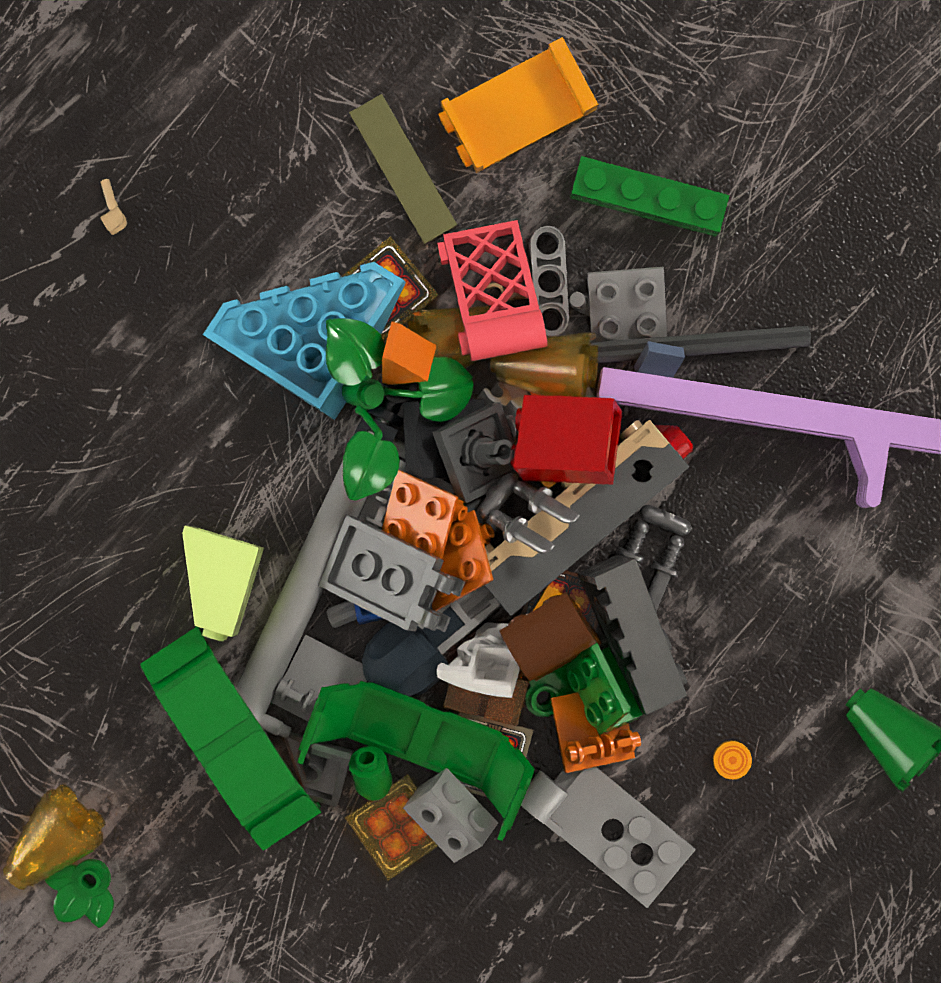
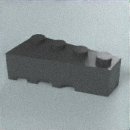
[577,554,687,715]

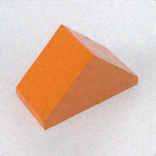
[382,322,437,385]

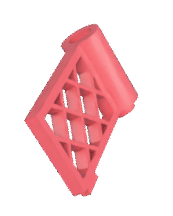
[437,220,547,362]

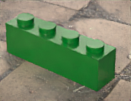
[570,156,730,237]

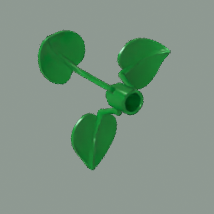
[326,318,474,501]

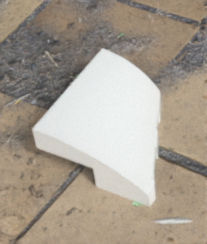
[437,622,520,698]

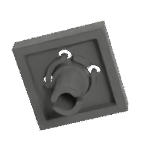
[432,402,519,503]

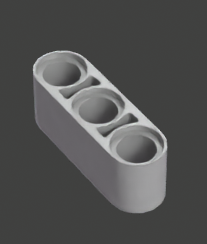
[528,226,569,339]

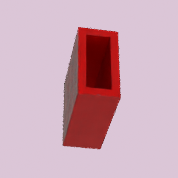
[511,395,622,485]

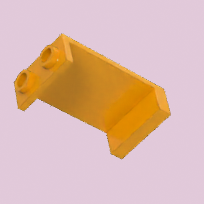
[438,37,598,173]

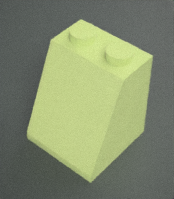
[182,525,264,642]

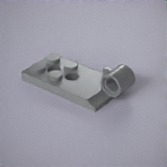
[521,767,696,908]

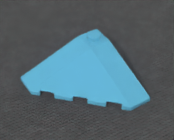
[203,262,406,420]

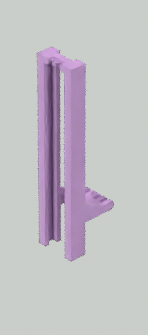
[596,367,941,508]

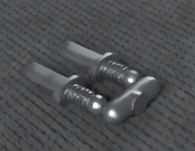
[478,473,580,553]
[616,505,691,611]

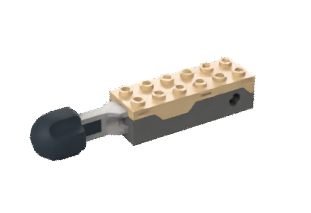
[362,420,693,698]

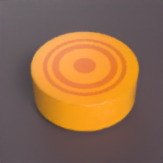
[713,740,752,779]

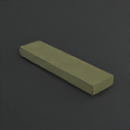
[349,94,457,245]

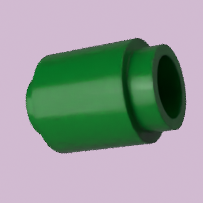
[349,746,392,801]

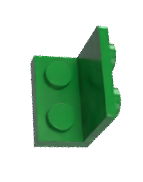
[566,643,643,736]

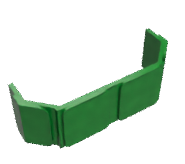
[140,627,322,851]
[297,681,534,841]

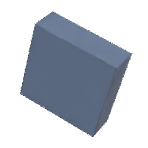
[634,341,685,378]

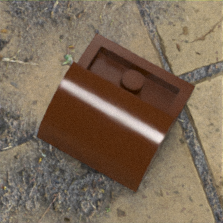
[499,592,602,681]

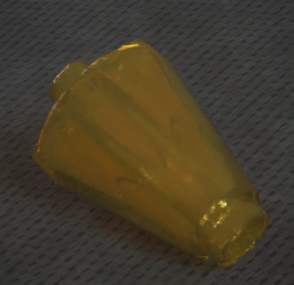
[3,784,106,890]

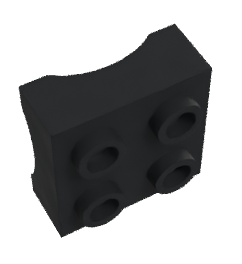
[403,399,486,479]

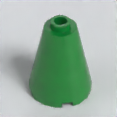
[846,688,941,792]

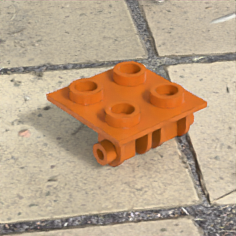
[382,470,468,559]
[432,510,494,611]
[550,692,641,773]

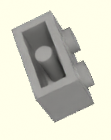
[403,768,498,863]

